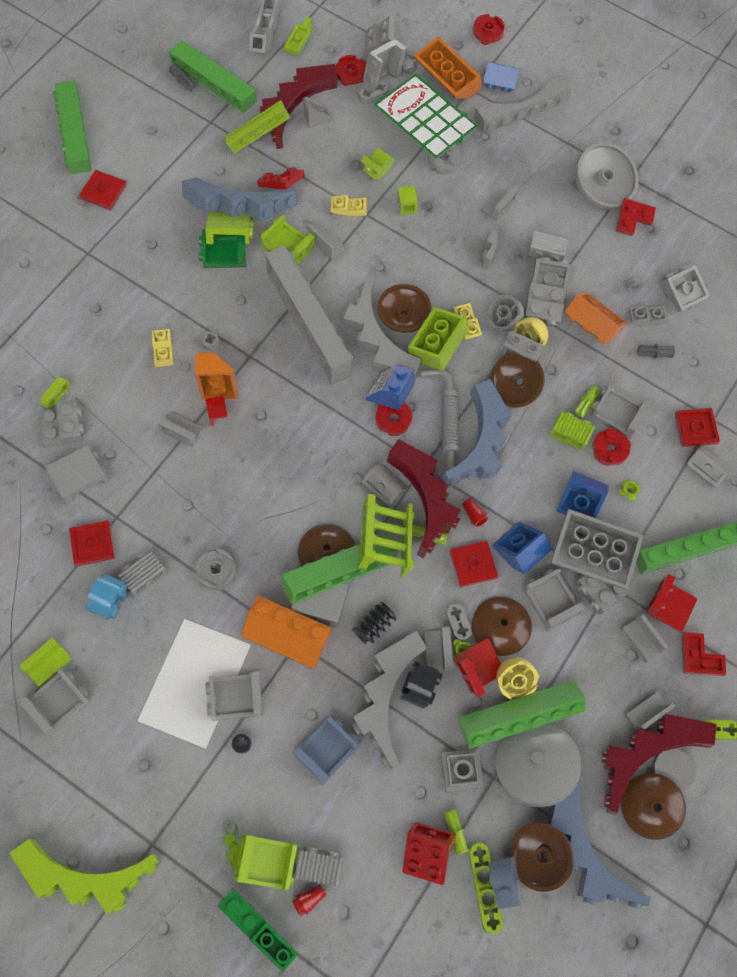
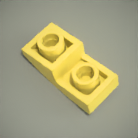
[331,195,367,216]
[452,303,482,340]
[152,329,174,367]

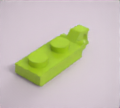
[284,16,313,56]

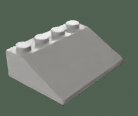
[551,509,644,590]

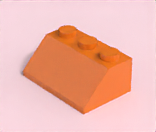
[565,292,628,344]
[195,352,239,400]

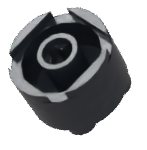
[400,660,443,709]

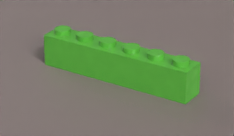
[168,40,257,113]
[53,80,92,174]
[636,522,737,575]
[281,534,399,605]
[459,680,586,749]

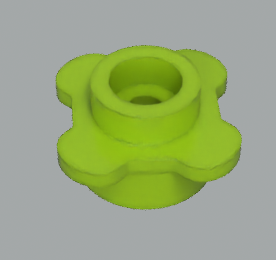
[618,480,641,501]
[452,639,472,657]

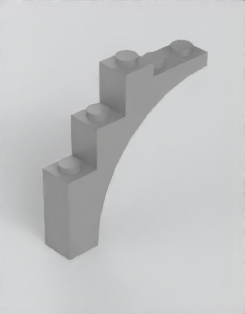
[249,0,281,53]
[341,276,421,383]
[351,631,427,770]

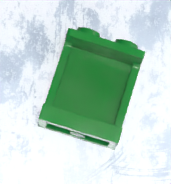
[199,229,246,269]

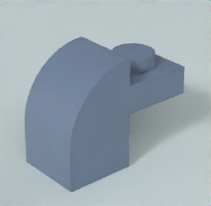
[489,856,521,909]

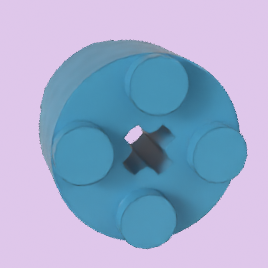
[85,573,129,620]

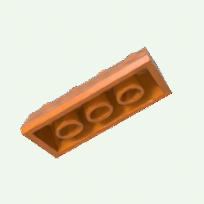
[414,36,481,99]
[241,595,331,670]

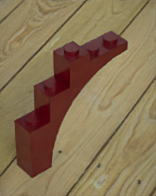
[259,64,337,149]
[386,439,461,559]
[601,714,717,815]

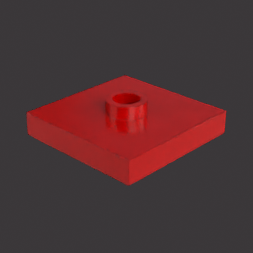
[79,169,127,210]
[675,408,720,447]
[69,520,115,567]
[449,541,498,588]

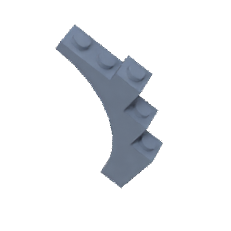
[182,177,297,221]
[441,379,512,486]
[548,782,651,909]

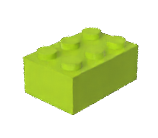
[408,307,469,372]

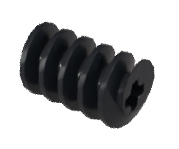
[352,602,397,645]

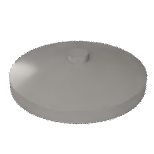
[575,142,639,210]
[495,724,581,807]

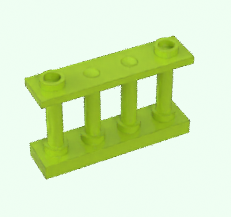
[358,493,415,578]

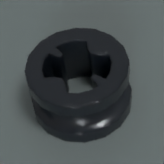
[232,734,252,754]

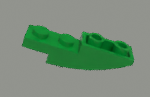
[217,888,298,972]

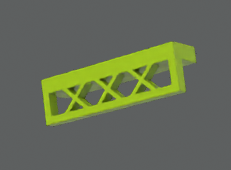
[225,100,291,154]

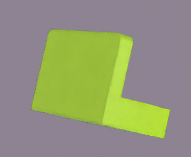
[19,638,72,687]

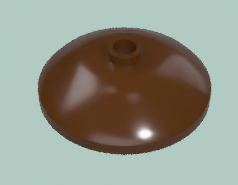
[377,284,431,333]
[490,352,545,408]
[298,524,355,567]
[472,597,532,656]
[621,773,686,840]
[509,822,574,892]

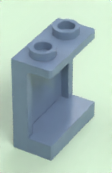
[293,716,359,785]

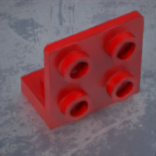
[645,574,698,632]
[453,638,501,697]
[402,822,456,885]

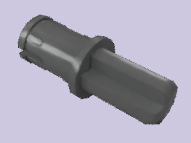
[169,63,195,91]
[637,344,675,358]

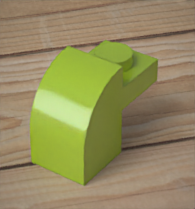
[361,147,395,180]

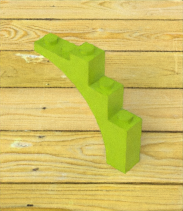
[9,839,161,914]

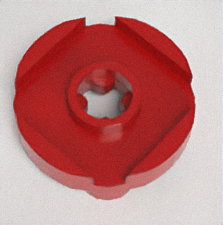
[473,14,505,45]
[335,55,366,86]
[375,402,413,436]
[592,428,631,466]

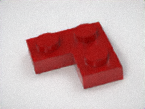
[257,167,305,189]
[616,198,656,236]
[682,632,726,676]

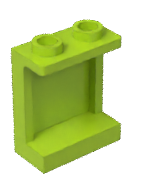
[205,212,254,244]
[260,215,316,265]
[233,834,299,891]

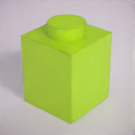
[397,186,418,215]

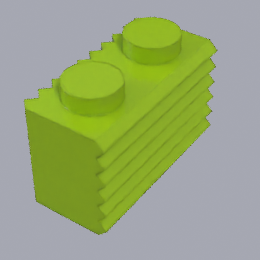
[549,411,595,451]

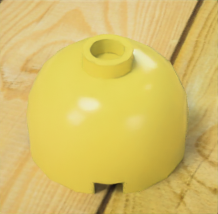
[513,317,549,346]
[496,657,539,699]

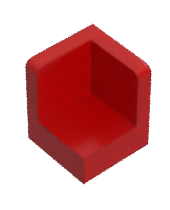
[205,396,228,426]

